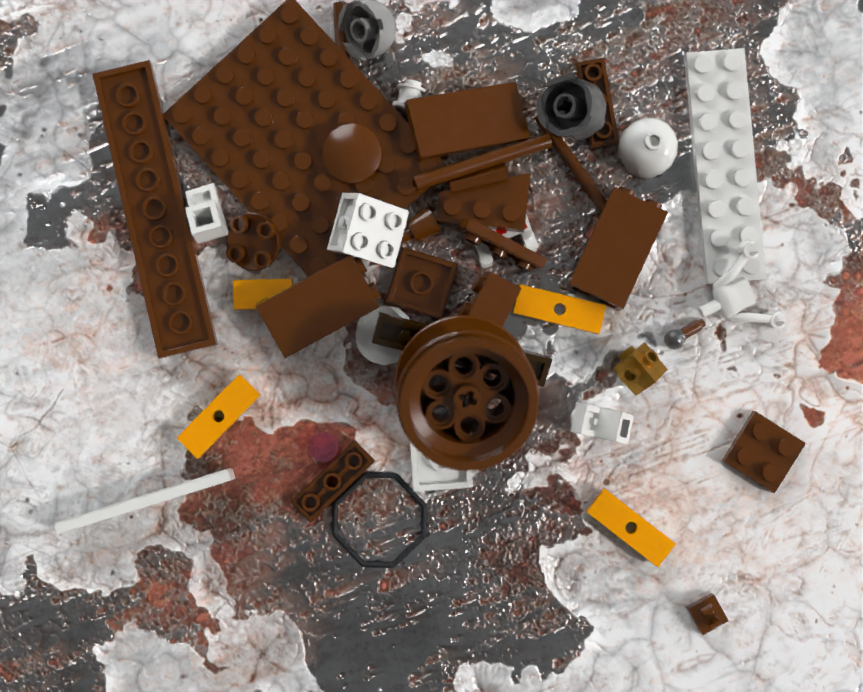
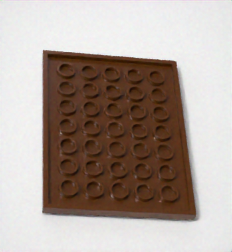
[163,0,447,276]

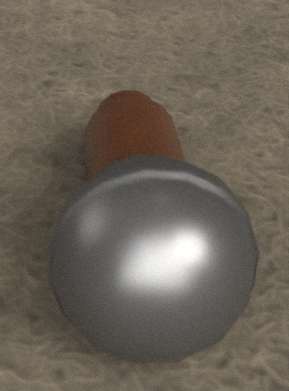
[664,319,706,350]

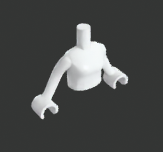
[698,240,785,329]

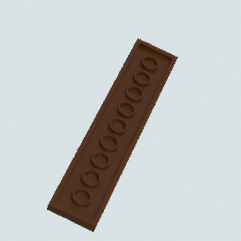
[92,60,218,359]

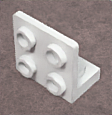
[327,193,409,268]

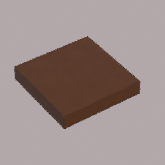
[385,247,458,320]

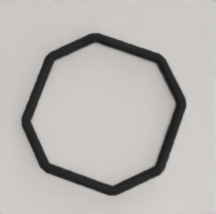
[332,472,427,568]

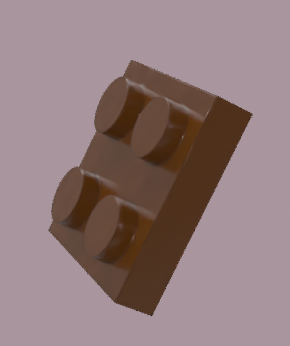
[721,411,806,493]

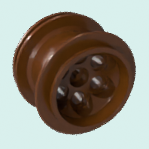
[394,315,539,471]

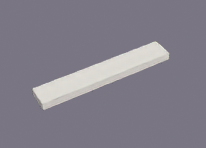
[54,468,236,535]

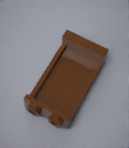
[566,187,668,311]
[255,255,381,358]

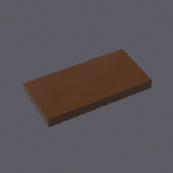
[404,82,530,160]

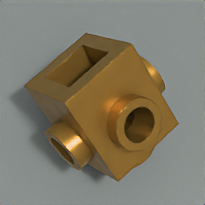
[613,342,668,396]

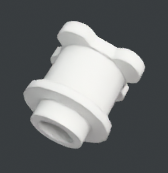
[392,79,426,113]

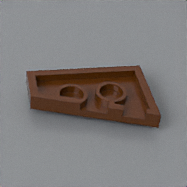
[436,173,531,233]

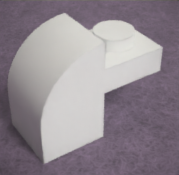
[185,183,228,244]
[570,402,634,444]

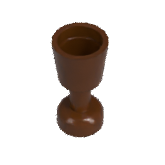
[400,207,442,245]

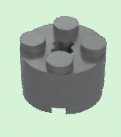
[537,75,606,140]

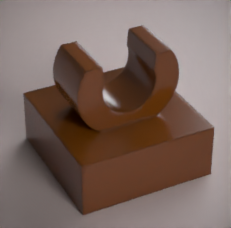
[686,593,729,635]

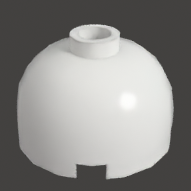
[617,118,678,179]

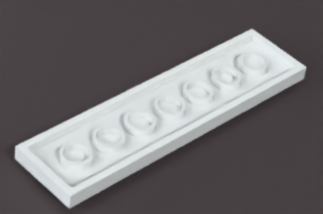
[684,48,766,285]

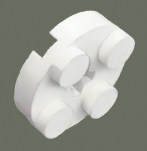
[356,306,410,365]

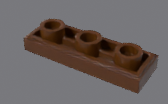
[574,58,619,150]
[458,218,547,272]
[290,439,376,523]

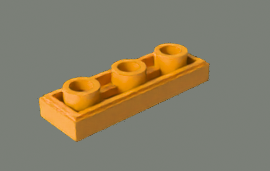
[512,284,606,335]
[177,374,262,459]
[586,488,676,567]

